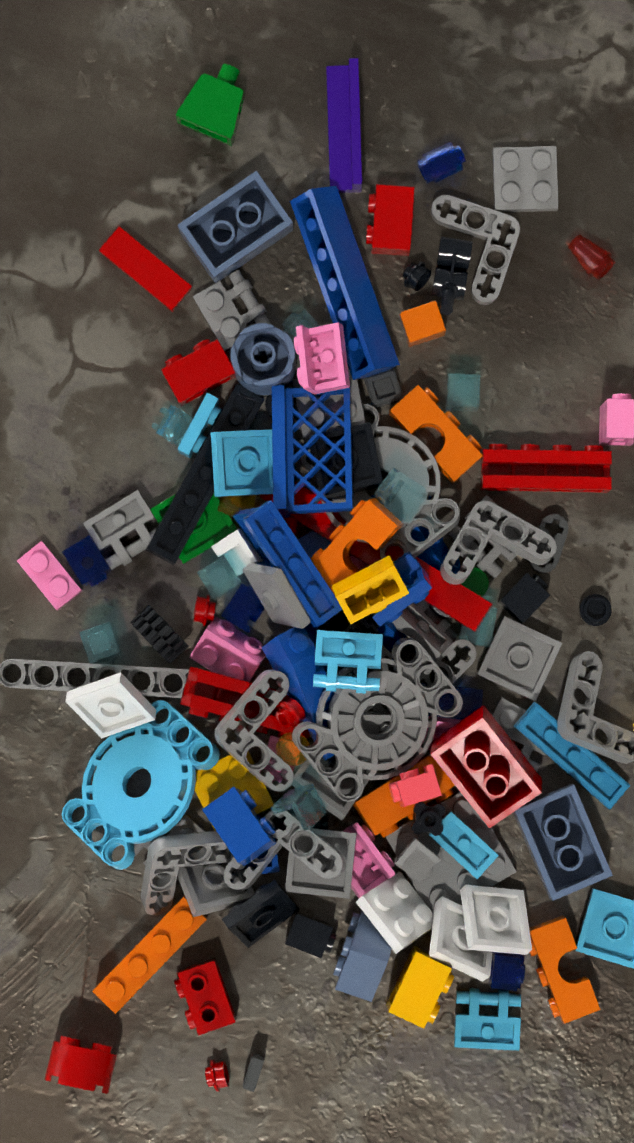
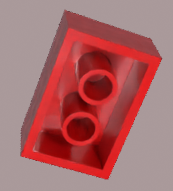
[430,705,542,829]

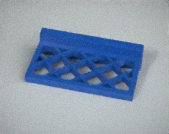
[272,385,354,518]
[232,500,342,628]

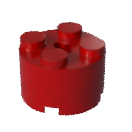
[45,1036,117,1094]

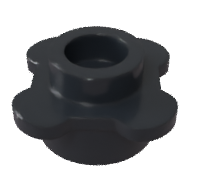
[411,802,445,836]

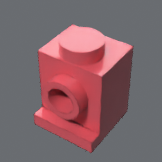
[389,764,442,807]

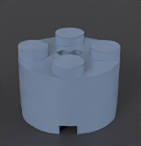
[231,323,296,395]

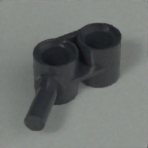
[432,237,473,315]

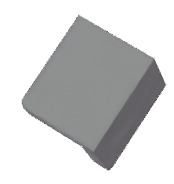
[394,837,441,883]

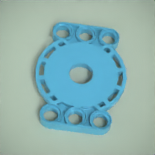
[62,700,220,870]

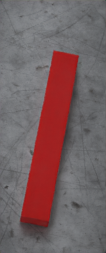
[260,482,493,632]

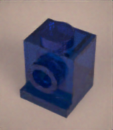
[62,535,111,588]
[221,583,265,634]
[488,952,525,991]

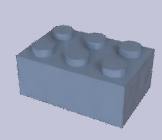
[177,171,293,283]
[513,784,613,901]

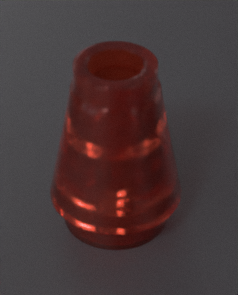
[568,234,615,280]

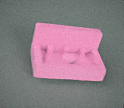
[294,322,350,395]
[190,617,266,682]
[342,822,395,898]

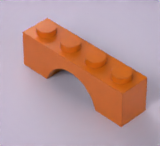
[92,895,208,1014]

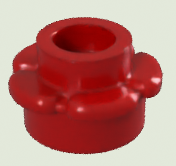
[193,595,216,626]
[276,698,306,728]
[205,1059,229,1092]

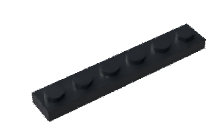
[145,384,265,566]

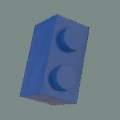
[202,787,276,866]

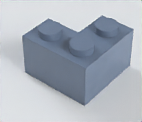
[333,910,392,1002]

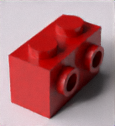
[174,958,236,1036]

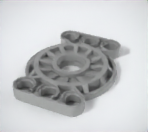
[301,404,460,559]
[292,637,463,802]

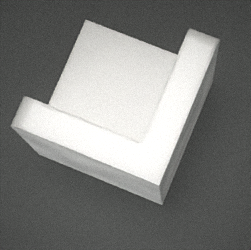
[211,528,262,575]

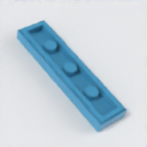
[514,702,630,810]

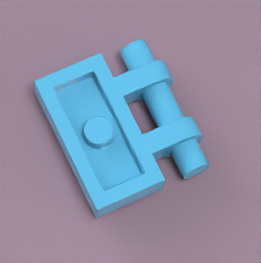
[313,630,383,694]
[454,988,521,1051]

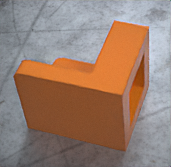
[400,301,446,347]

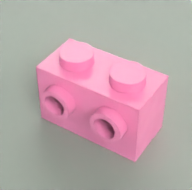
[599,393,634,446]

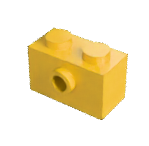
[332,555,409,624]

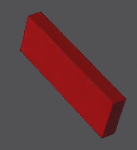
[99,226,192,312]

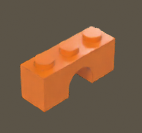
[389,385,483,485]
[310,498,404,595]
[529,915,601,1024]

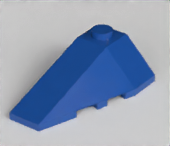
[261,623,334,760]

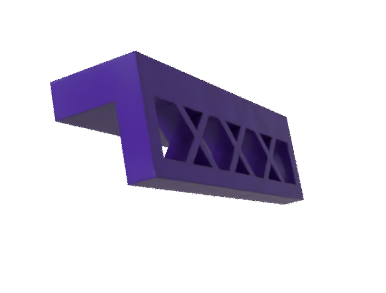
[326,58,362,193]

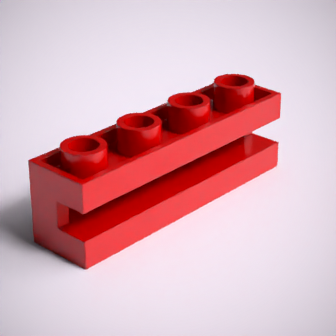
[481,444,612,493]
[180,667,310,741]

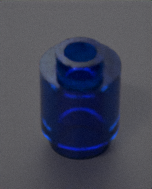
[417,141,466,184]

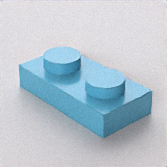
[177,393,222,458]
[429,811,499,879]

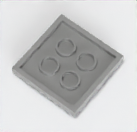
[386,792,517,914]

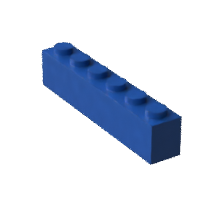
[290,186,400,380]

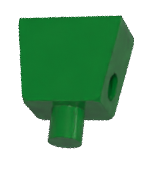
[175,64,245,146]

